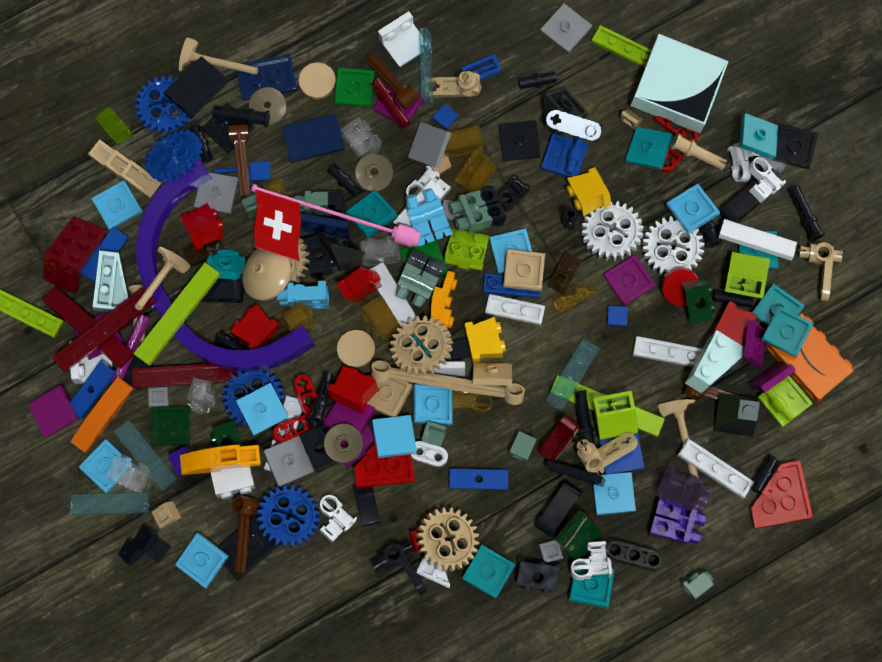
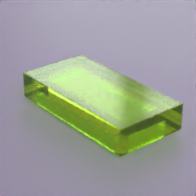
[95,106,133,147]

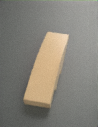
[88,139,161,198]

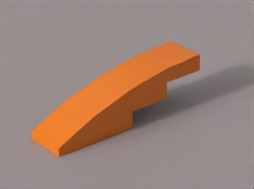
[70,377,134,453]

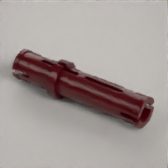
[371,78,410,129]

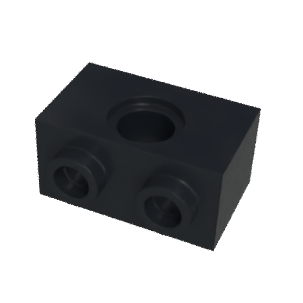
[302,235,336,279]
[299,427,338,473]
[517,558,560,593]

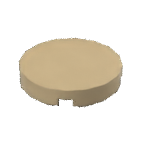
[299,62,336,99]
[337,330,375,368]

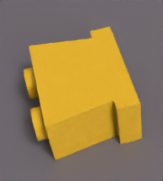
[566,167,611,216]
[465,317,506,364]

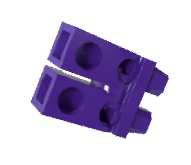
[648,496,707,545]

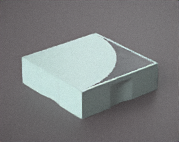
[630,34,728,133]

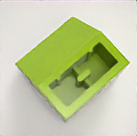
[725,252,770,299]
[592,391,638,440]

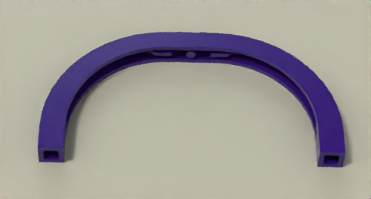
[136,159,316,372]

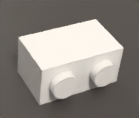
[211,467,256,499]

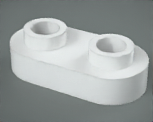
[411,441,448,467]

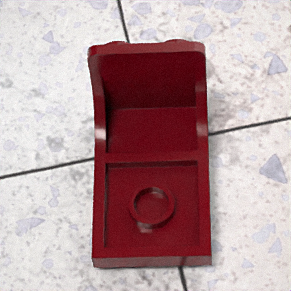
[43,216,107,293]

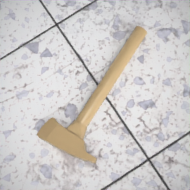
[179,38,258,75]
[135,247,190,310]
[658,399,700,484]

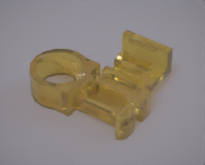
[553,284,597,313]
[452,378,492,414]

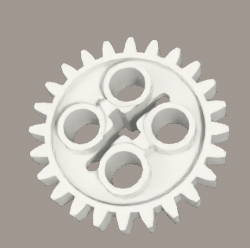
[582,201,643,261]
[642,216,704,275]

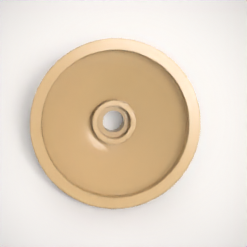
[242,249,291,301]

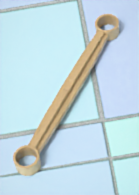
[371,361,525,405]

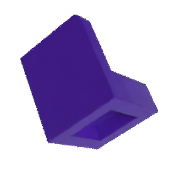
[168,447,189,476]

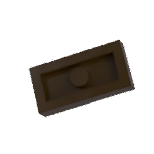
[183,239,224,267]
[548,252,582,295]

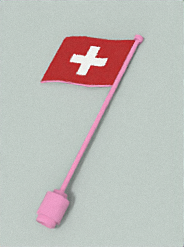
[251,184,421,262]

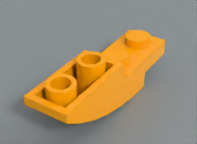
[431,271,458,347]
[180,445,261,475]

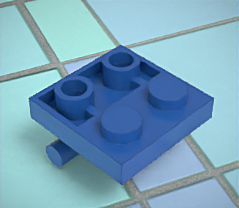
[541,134,588,178]

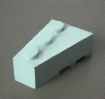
[93,251,128,312]
[685,330,745,393]

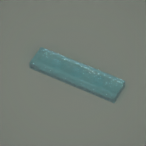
[419,28,434,105]
[546,339,600,411]
[114,420,177,491]
[70,493,149,515]

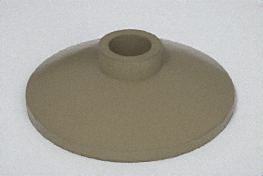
[249,87,286,125]
[355,154,393,191]
[324,424,363,463]

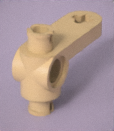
[425,71,481,98]
[799,242,843,301]
[577,432,638,475]

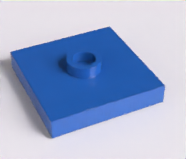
[599,433,644,475]

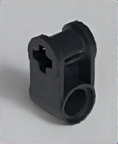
[498,175,531,212]

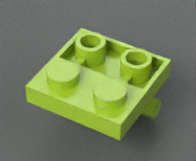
[445,228,489,271]
[758,376,813,428]

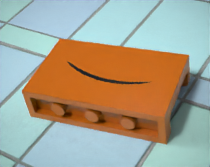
[765,313,854,404]

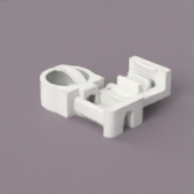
[727,143,760,182]
[749,157,786,203]
[406,166,451,201]
[319,495,357,543]
[570,541,612,581]

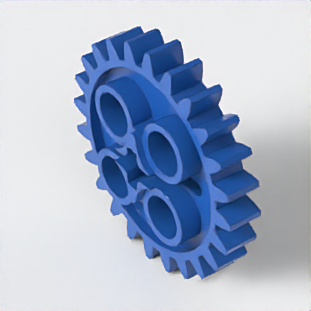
[135,75,193,135]
[144,129,203,183]
[222,370,285,428]
[256,485,320,549]

